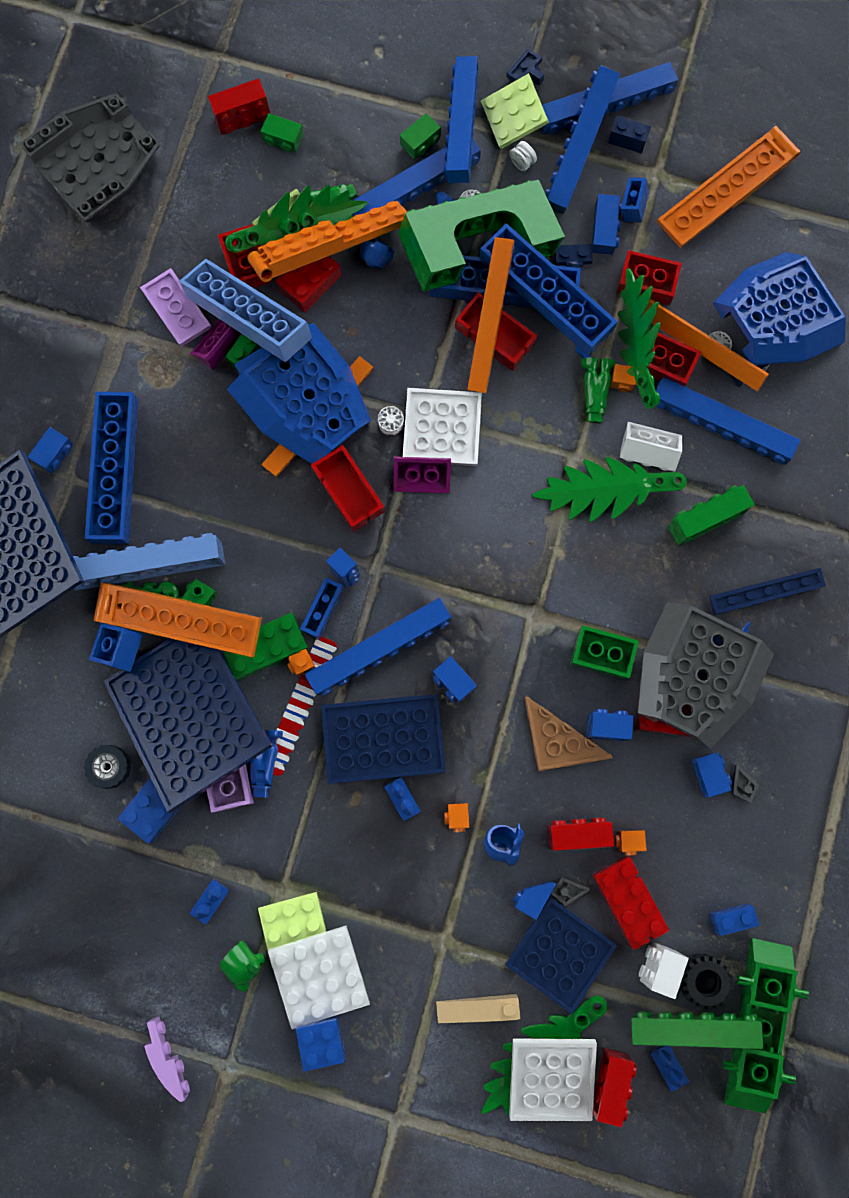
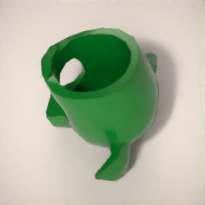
[219,940,265,992]

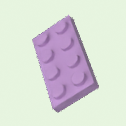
[140,268,212,347]

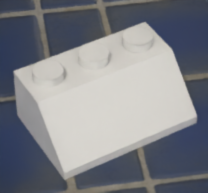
[620,422,682,472]

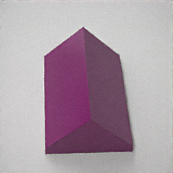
[190,319,242,371]
[394,457,451,493]

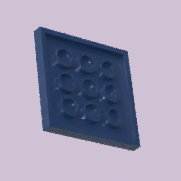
[505,897,617,1014]

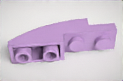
[144,1017,190,1102]

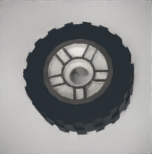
[84,745,131,789]

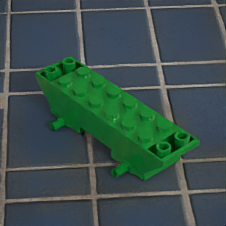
[723,938,809,1114]

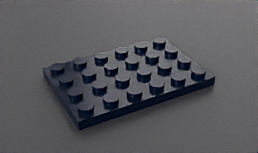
[321,694,446,784]

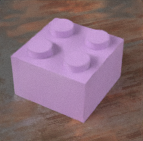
[207,765,254,813]

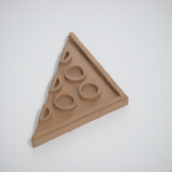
[524,696,613,771]

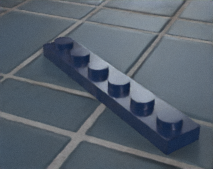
[709,568,826,615]

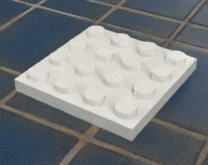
[403,388,482,466]
[268,925,370,1029]
[509,1039,597,1121]

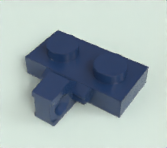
[506,48,544,86]
[555,244,593,268]

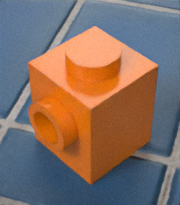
[610,364,637,392]
[287,649,316,677]
[444,803,469,832]
[615,830,646,856]

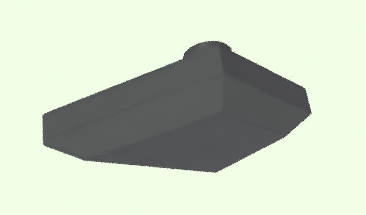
[732,765,759,803]
[551,877,590,906]

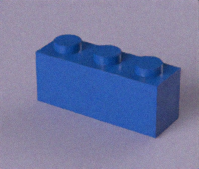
[592,194,622,255]
[326,548,360,588]
[300,577,344,641]

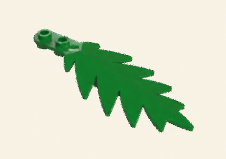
[225,185,368,253]
[617,268,661,409]
[532,457,687,522]
[481,996,607,1115]

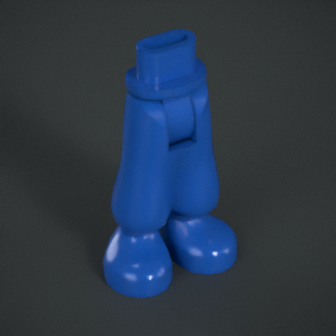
[250,730,283,797]

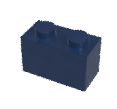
[608,116,651,154]

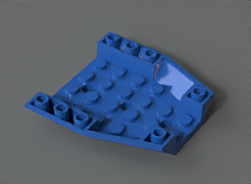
[713,252,846,365]
[227,323,371,464]

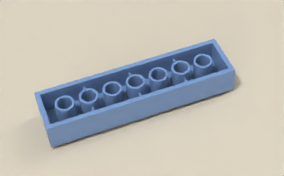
[179,259,312,362]
[73,533,225,591]

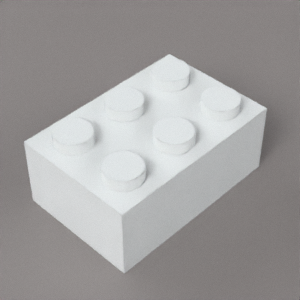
[639,942,689,999]

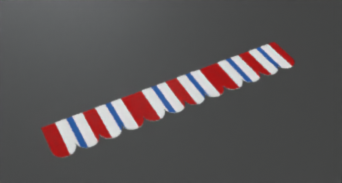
[273,637,337,776]

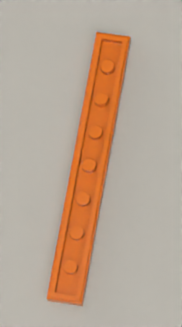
[467,237,515,393]
[645,299,769,391]
[262,356,374,478]

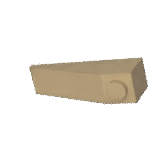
[436,994,520,1023]

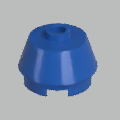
[359,238,396,269]

